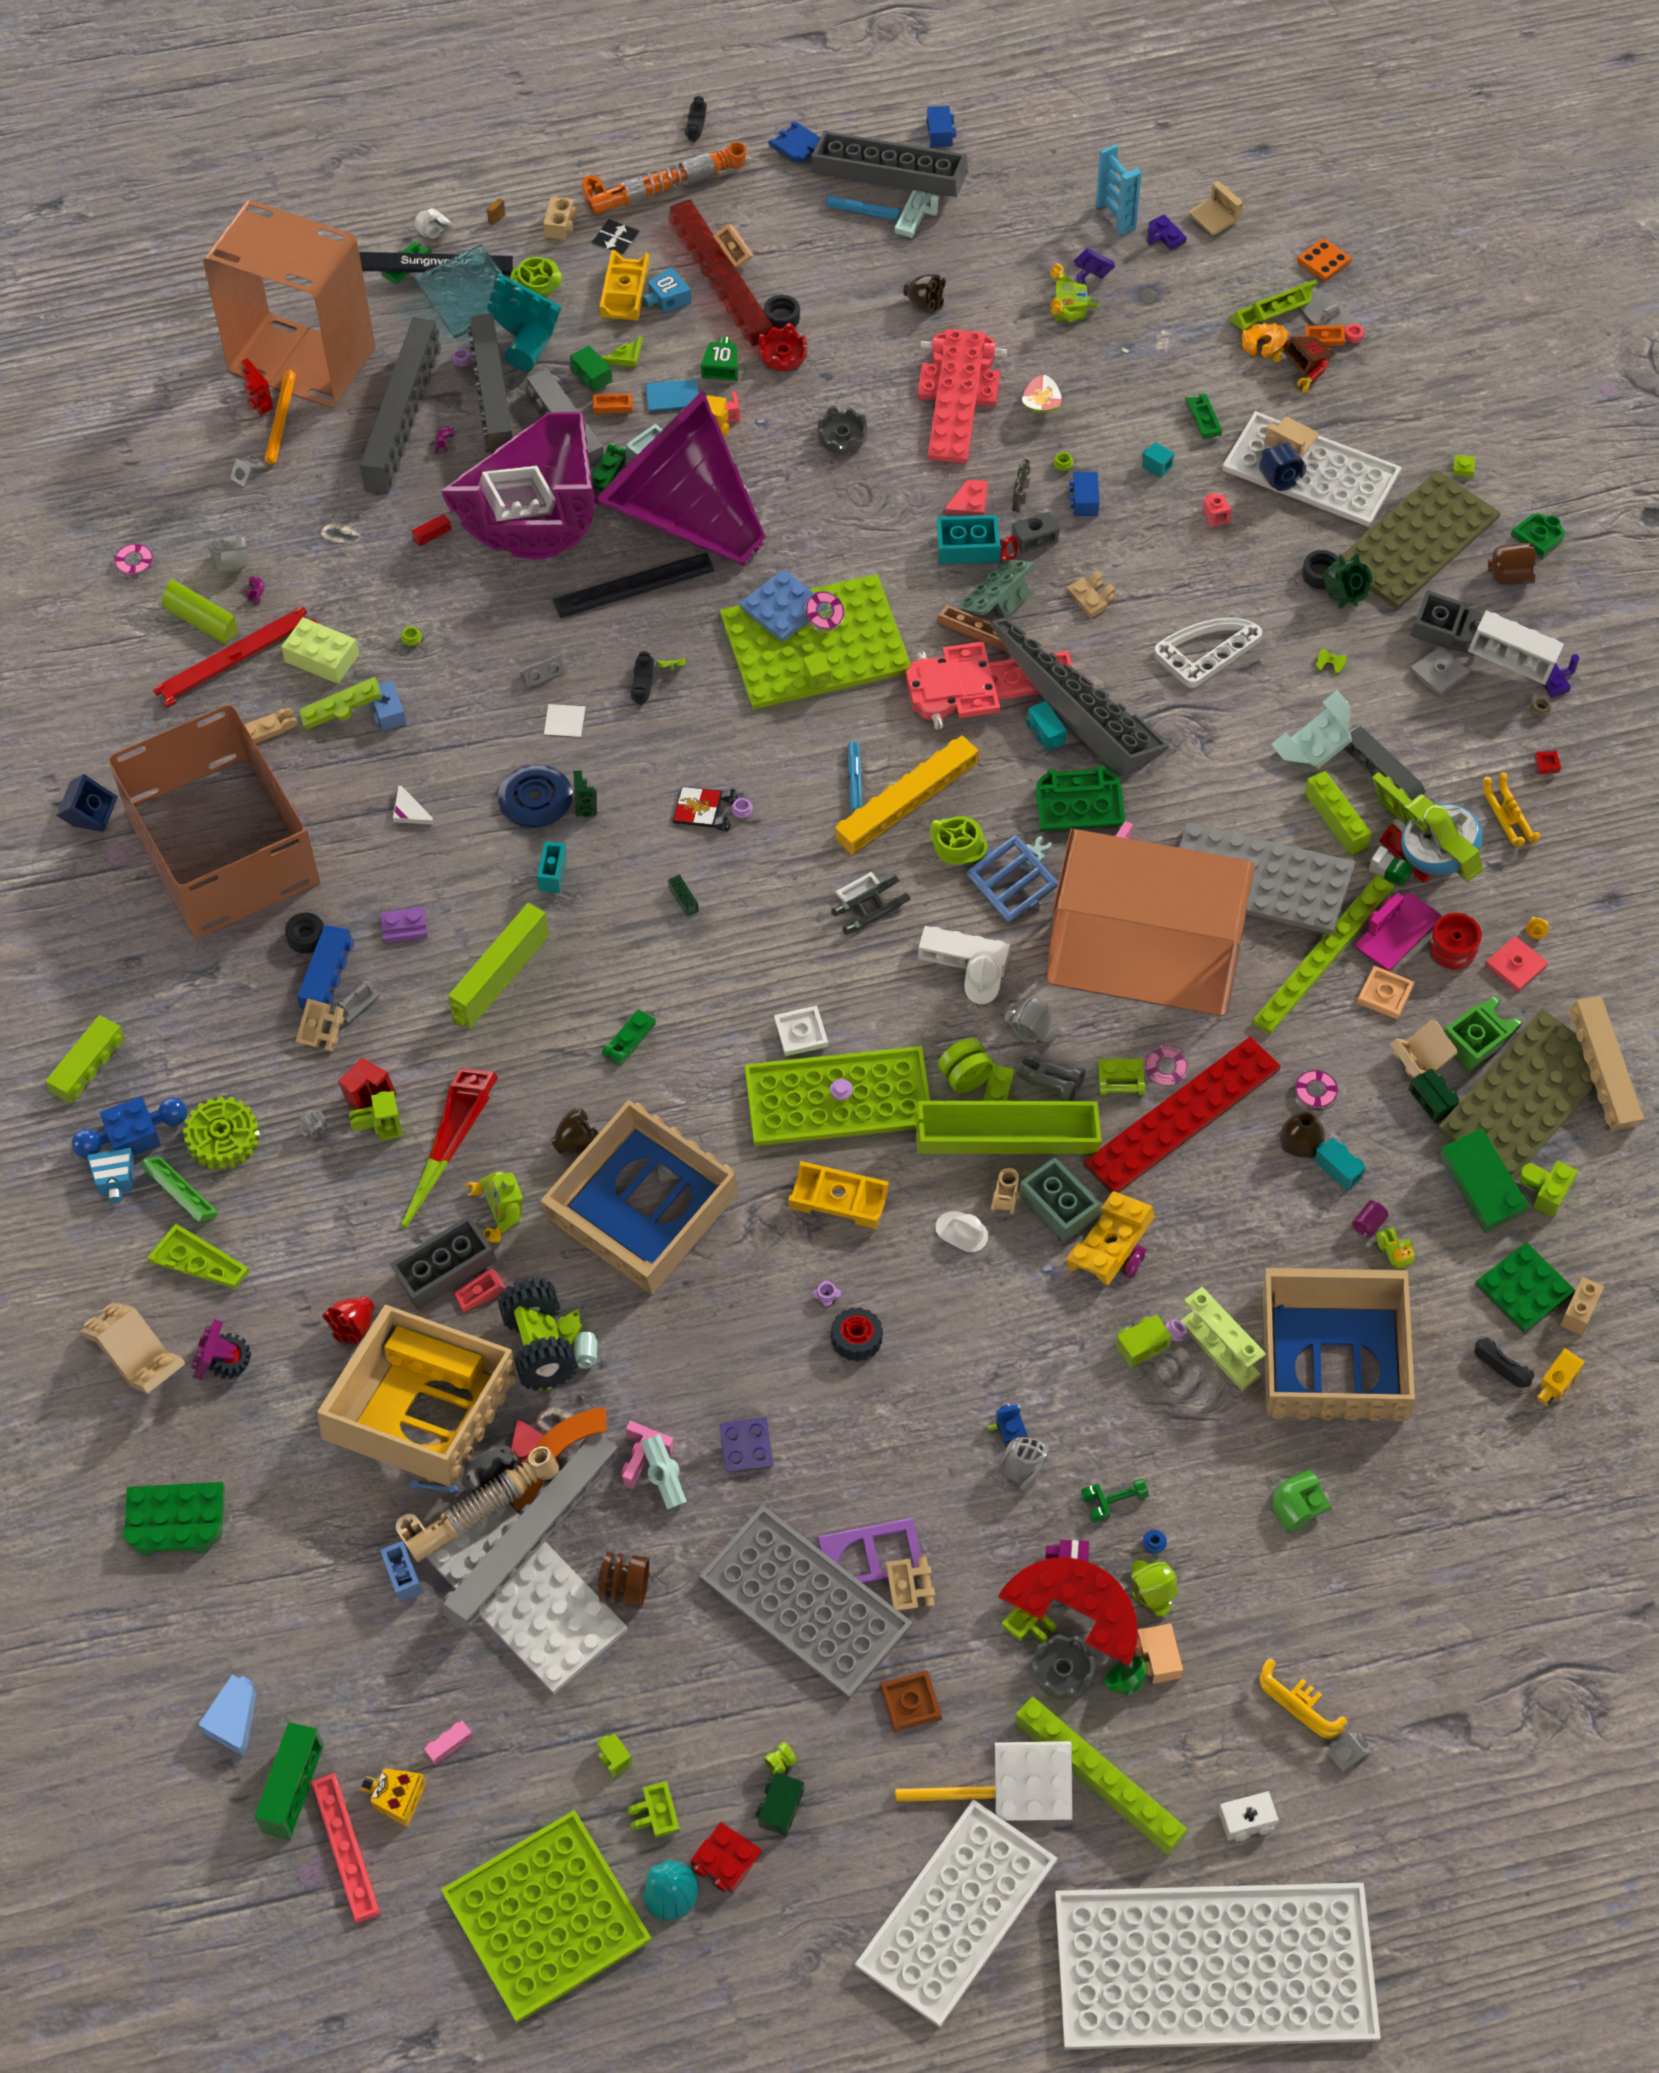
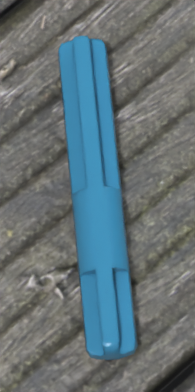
[826,196,900,220]
[848,741,862,813]

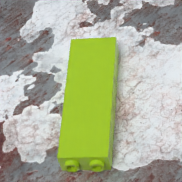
[448,903,549,1029]

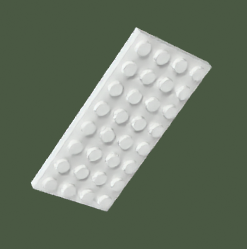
[1222,411,1402,527]
[426,1504,628,1695]
[855,1799,1058,2028]

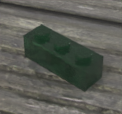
[668,874,699,917]

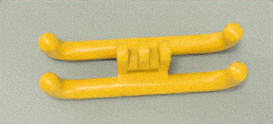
[1483,772,1540,848]
[1259,1659,1347,1739]

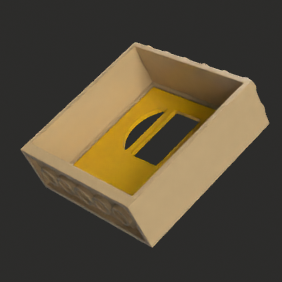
[317,1304,517,1487]

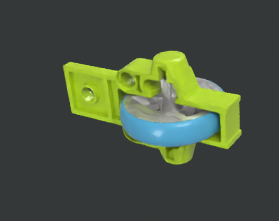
[1372,772,1484,883]

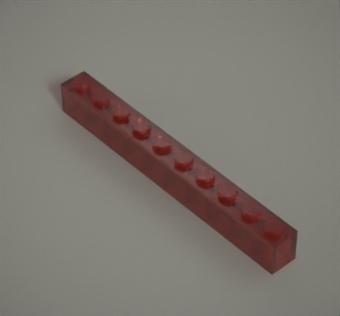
[668,199,773,347]

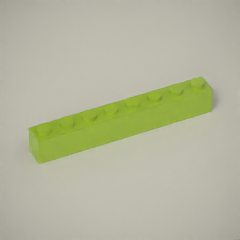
[1015,1696,1187,1856]

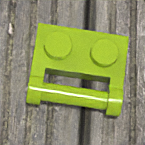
[1098,1058,1145,1096]

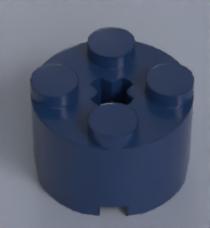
[1259,443,1306,491]

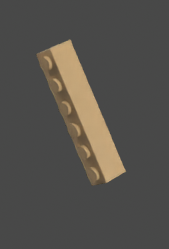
[1569,996,1644,1132]

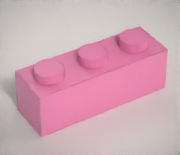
[424,1721,473,1766]

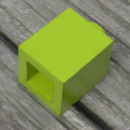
[803,652,832,689]

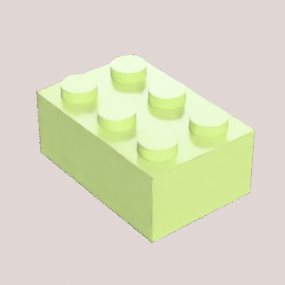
[281,618,359,684]

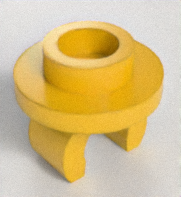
[1526,917,1549,939]

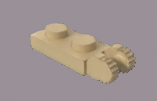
[244,708,298,743]

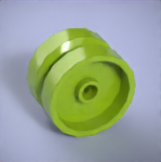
[938,1038,996,1094]

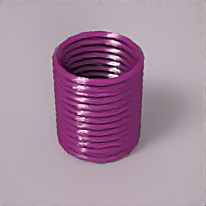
[1352,1200,1389,1238]

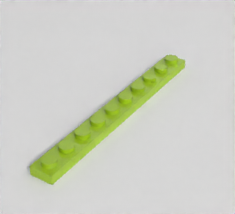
[1252,875,1395,1035]

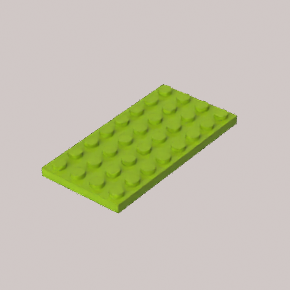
[744,1046,930,1147]

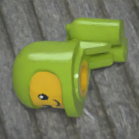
[1375,1227,1415,1269]

